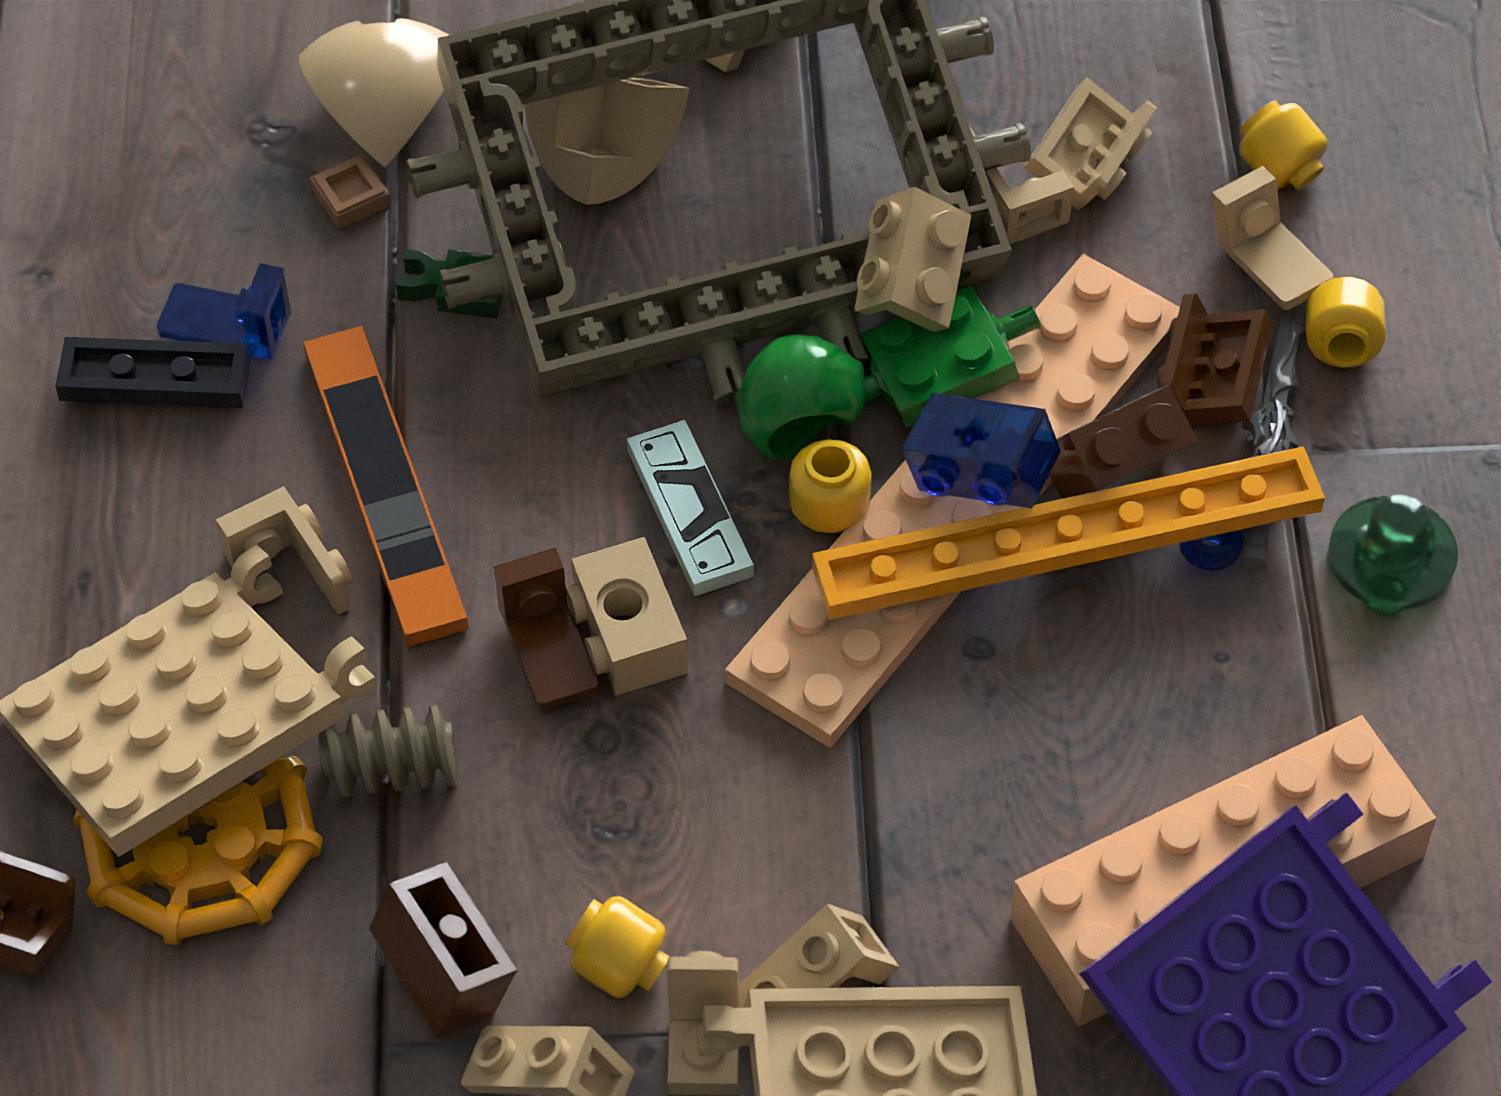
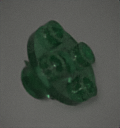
[1327,494,1458,616]

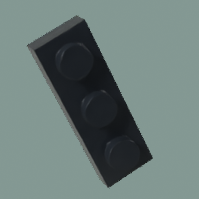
[55,337,251,408]

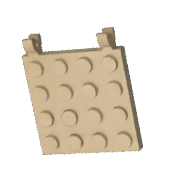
[0,545,379,857]
[696,986,1037,1096]

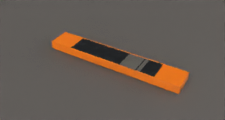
[303,326,469,647]

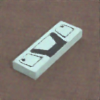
[627,420,754,597]

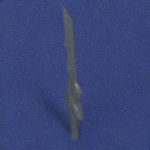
[1241,300,1308,573]

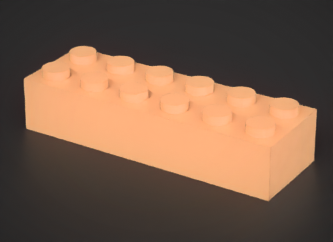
[1010,715,1436,1027]

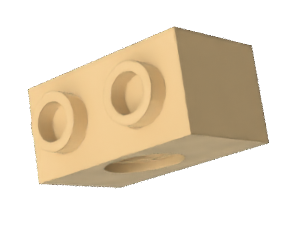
[566,537,688,696]

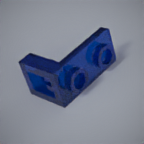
[156,263,291,360]

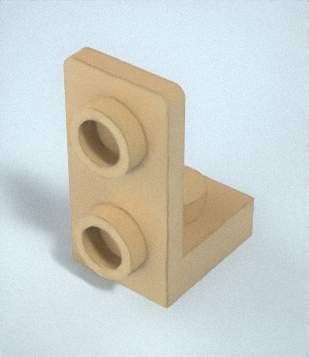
[969,125,1074,244]
[1212,166,1333,310]
[216,486,353,615]
[739,904,899,1008]
[667,951,739,1096]
[461,1026,635,1096]

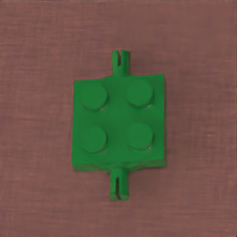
[860,285,1041,428]

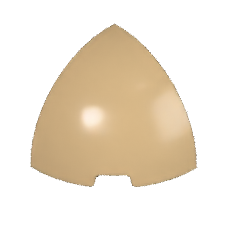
[299,18,448,167]
[524,77,689,205]

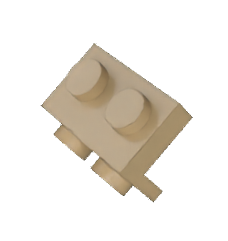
[1024,77,1156,211]
[855,187,971,332]

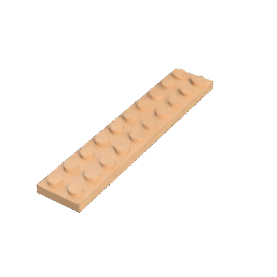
[725,254,1180,749]

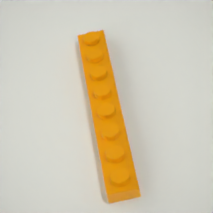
[812,446,1325,620]

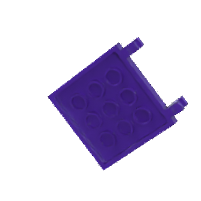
[1079,792,1492,1096]

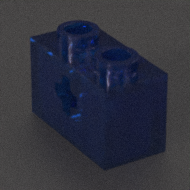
[901,393,1061,509]

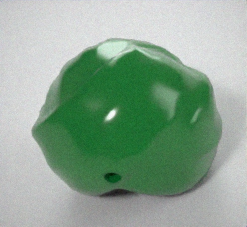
[734,334,866,460]

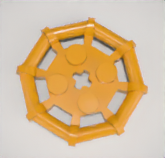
[73,756,323,946]

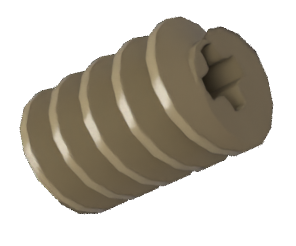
[319,704,458,798]

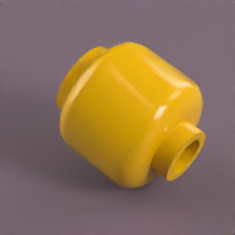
[1239,101,1328,191]
[1305,277,1386,368]
[789,439,872,534]
[564,896,670,999]

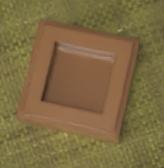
[309,154,391,230]

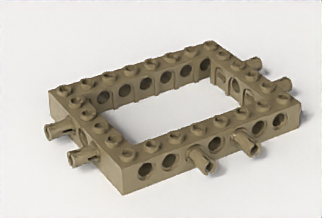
[406,0,1031,405]

